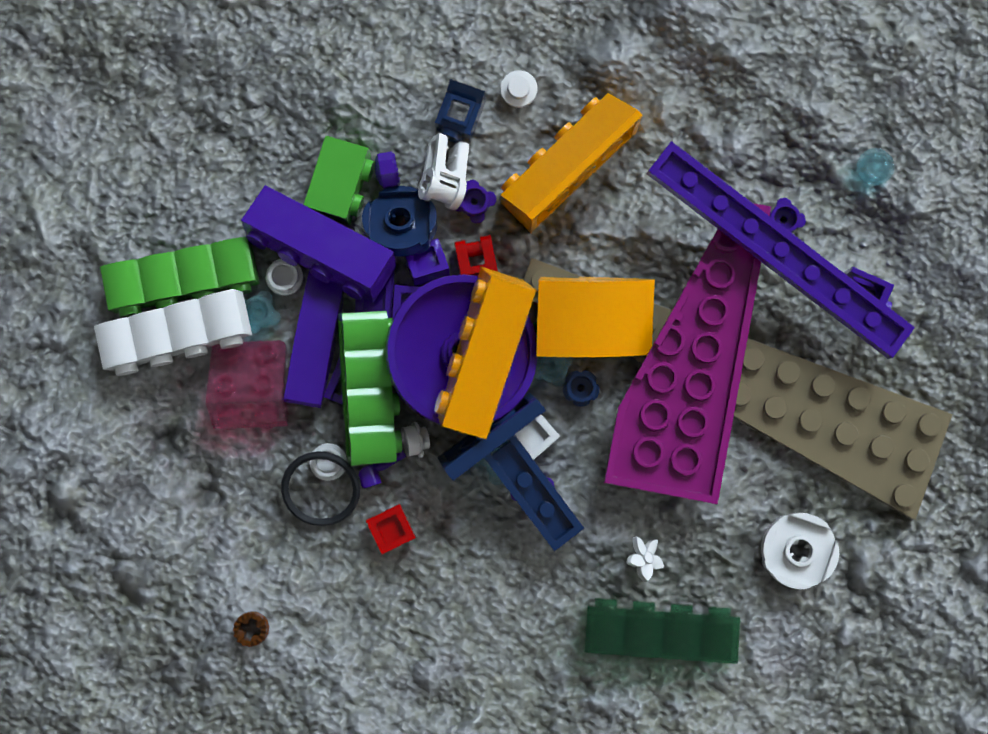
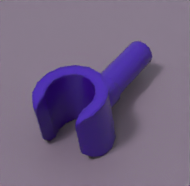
[358,450,406,489]

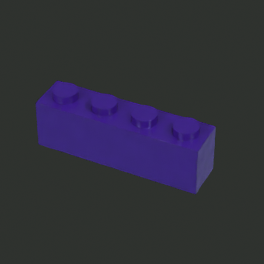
[241,185,396,303]

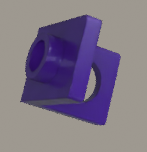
[844,267,894,309]

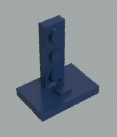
[437,391,585,551]

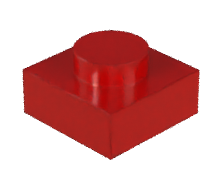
[365,504,417,554]

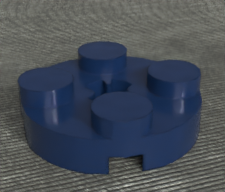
[362,186,438,257]

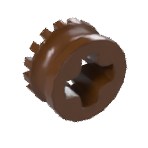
[233,611,270,647]

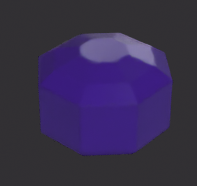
[374,151,400,189]

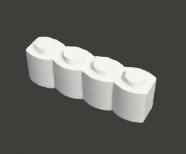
[94,289,252,376]

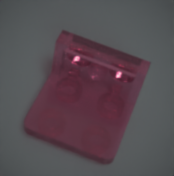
[205,341,289,430]

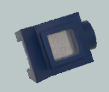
[435,79,485,143]

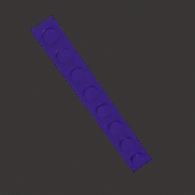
[646,141,915,359]

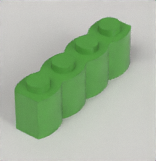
[100,237,260,318]
[338,311,402,466]

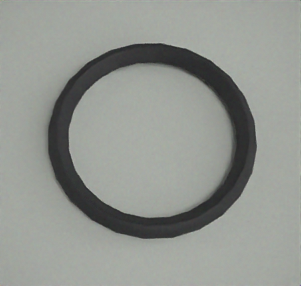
[281,451,361,526]

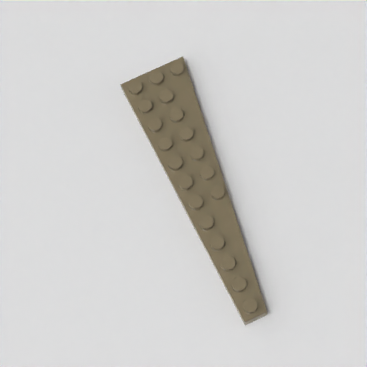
[523,258,953,520]

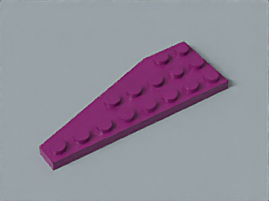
[604,203,771,504]

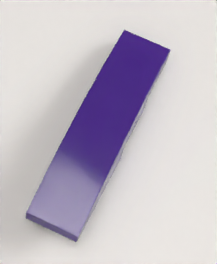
[284,269,344,408]

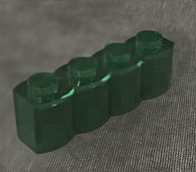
[583,597,741,664]

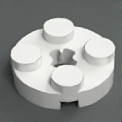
[761,513,839,589]

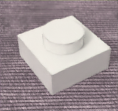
[515,415,560,460]

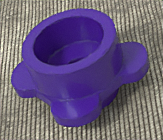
[455,180,497,224]
[770,198,806,233]

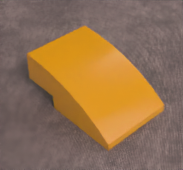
[536,276,655,357]

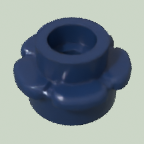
[563,370,600,407]

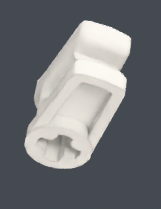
[418,133,469,210]

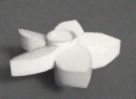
[626,537,664,582]

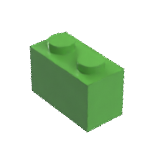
[304,135,375,225]

